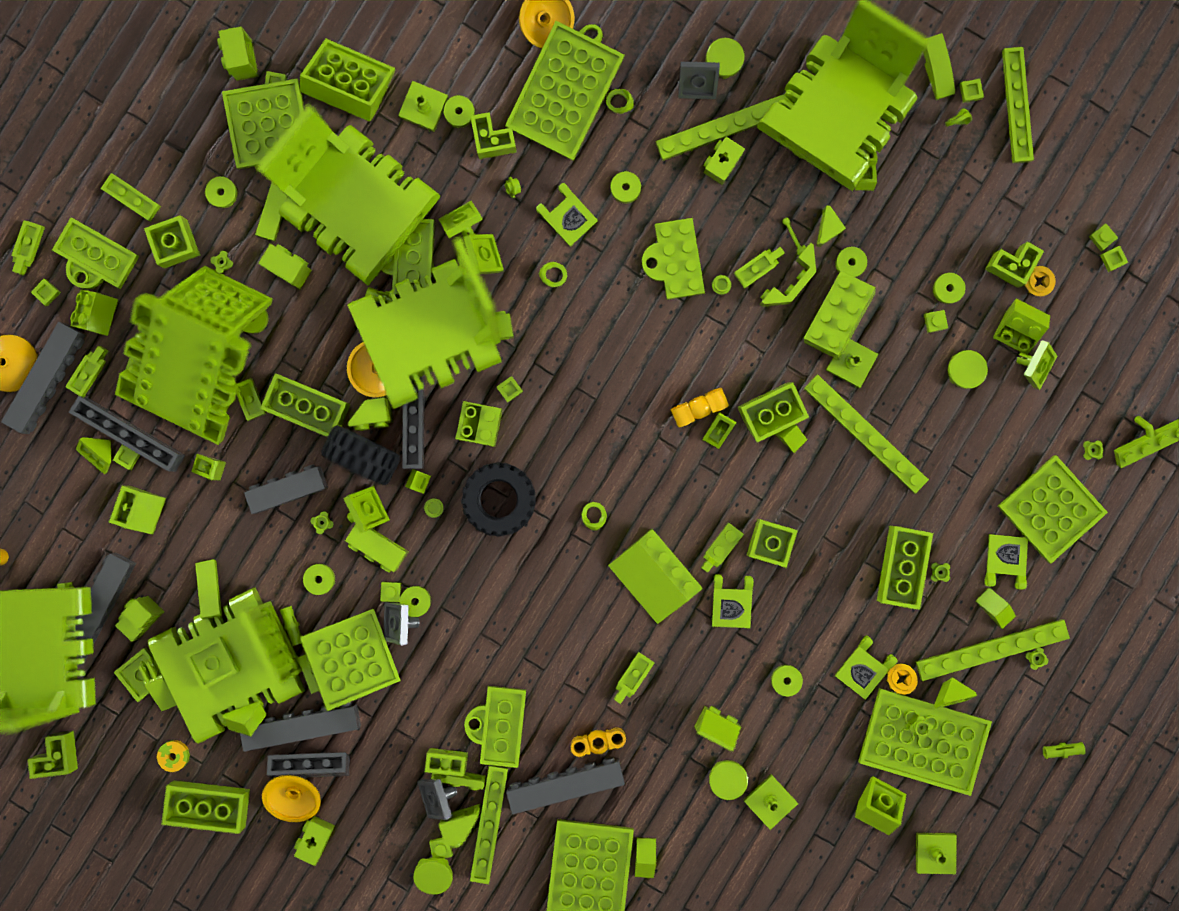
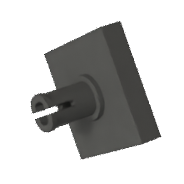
[678,62,720,99]
[383,602,419,645]
[417,779,457,820]

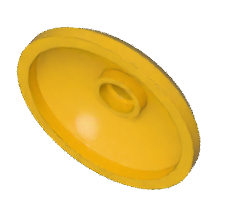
[519,0,574,48]
[0,335,38,392]
[347,342,387,397]
[262,776,321,822]

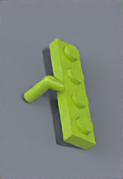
[1114,416,1179,468]

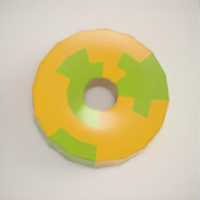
[157,740,190,772]

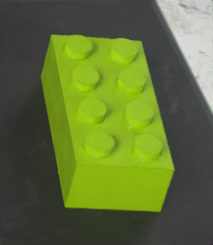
[804,271,876,360]
[260,373,351,437]
[876,526,933,610]
[162,780,250,834]

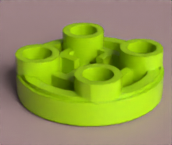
[705,38,745,79]
[948,350,988,389]
[709,760,748,800]
[413,858,453,895]

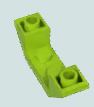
[760,243,816,307]

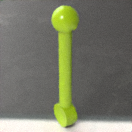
[783,218,801,252]

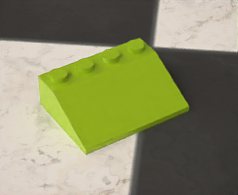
[300,39,395,122]
[608,528,703,624]

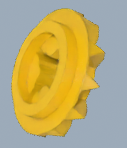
[1024,266,1056,296]
[886,664,918,695]

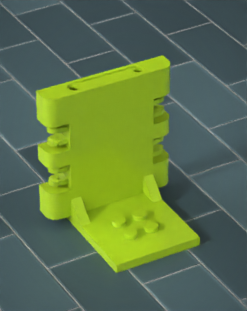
[757,0,930,192]
[257,105,441,286]
[347,238,501,409]
[115,266,273,445]
[0,587,96,732]
[148,587,306,744]

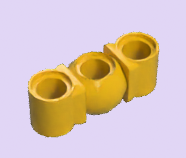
[671,388,729,427]
[571,727,626,757]

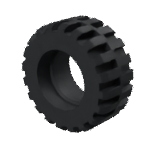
[321,425,400,485]
[461,463,536,537]

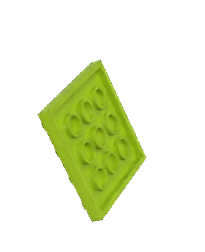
[222,79,304,169]
[997,455,1108,564]
[299,609,401,711]

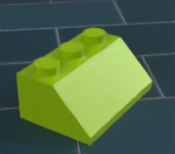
[737,382,809,442]

